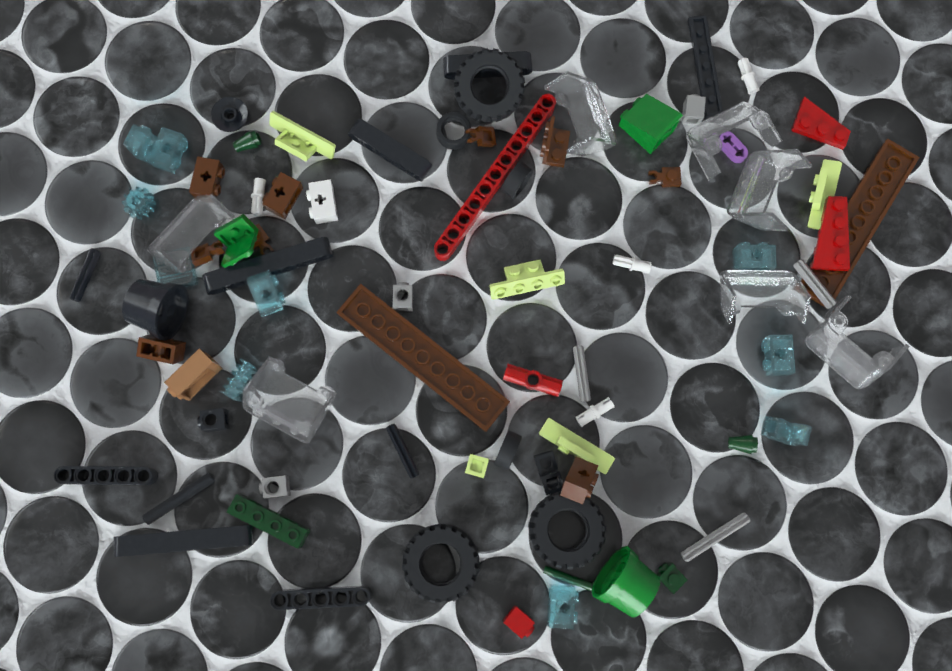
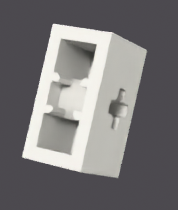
[306,179,338,224]

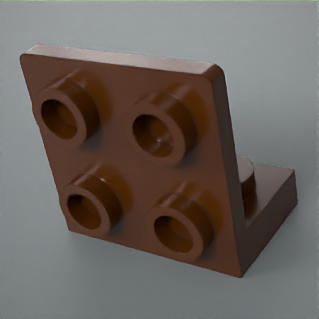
[540,116,571,168]

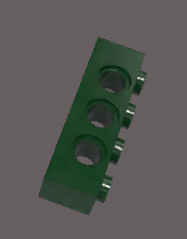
[227,494,311,549]

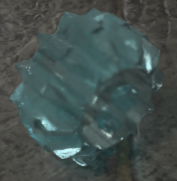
[121,186,156,220]

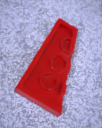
[810,196,850,271]

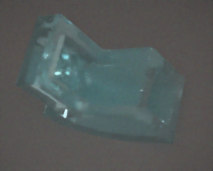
[761,416,812,446]

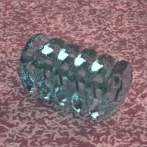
[219,358,259,402]

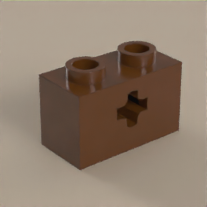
[189,156,225,201]
[262,172,303,220]
[136,334,186,365]
[560,457,599,504]

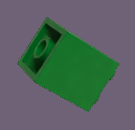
[619,94,683,154]

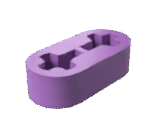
[717,131,748,163]

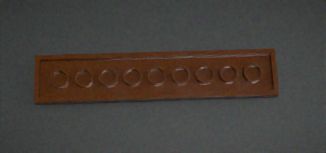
[795,138,920,308]
[336,284,510,432]

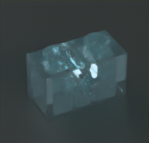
[123,124,162,165]
[148,127,188,174]
[733,242,777,272]
[247,270,286,317]
[761,335,795,376]
[547,584,579,629]

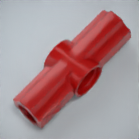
[503,364,563,397]

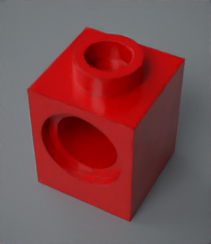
[502,605,535,639]

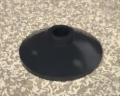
[211,97,248,132]

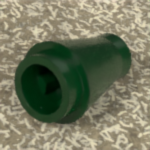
[233,130,262,152]
[728,435,758,454]

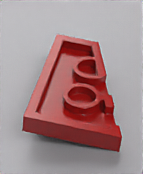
[791,96,851,150]

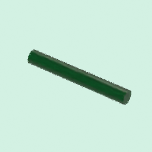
[543,565,594,591]

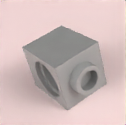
[682,94,706,125]
[393,282,413,311]
[259,475,291,499]

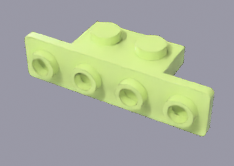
[269,111,336,161]
[807,159,842,230]
[489,260,565,300]
[539,418,615,474]

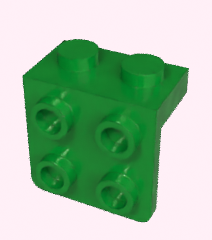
[214,214,259,268]

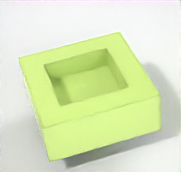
[465,454,489,478]

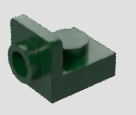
[657,562,688,594]

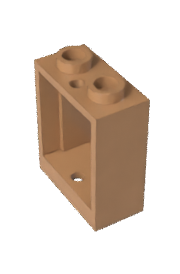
[164,349,223,401]

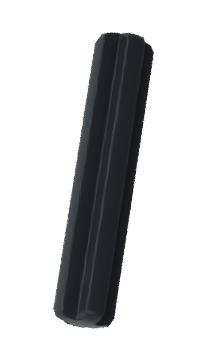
[69,248,101,302]
[386,424,419,479]

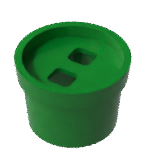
[592,546,660,618]

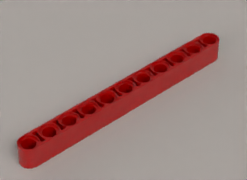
[434,94,556,261]

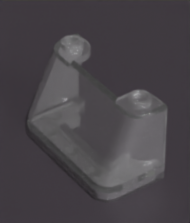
[242,356,337,443]

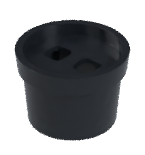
[122,279,189,341]

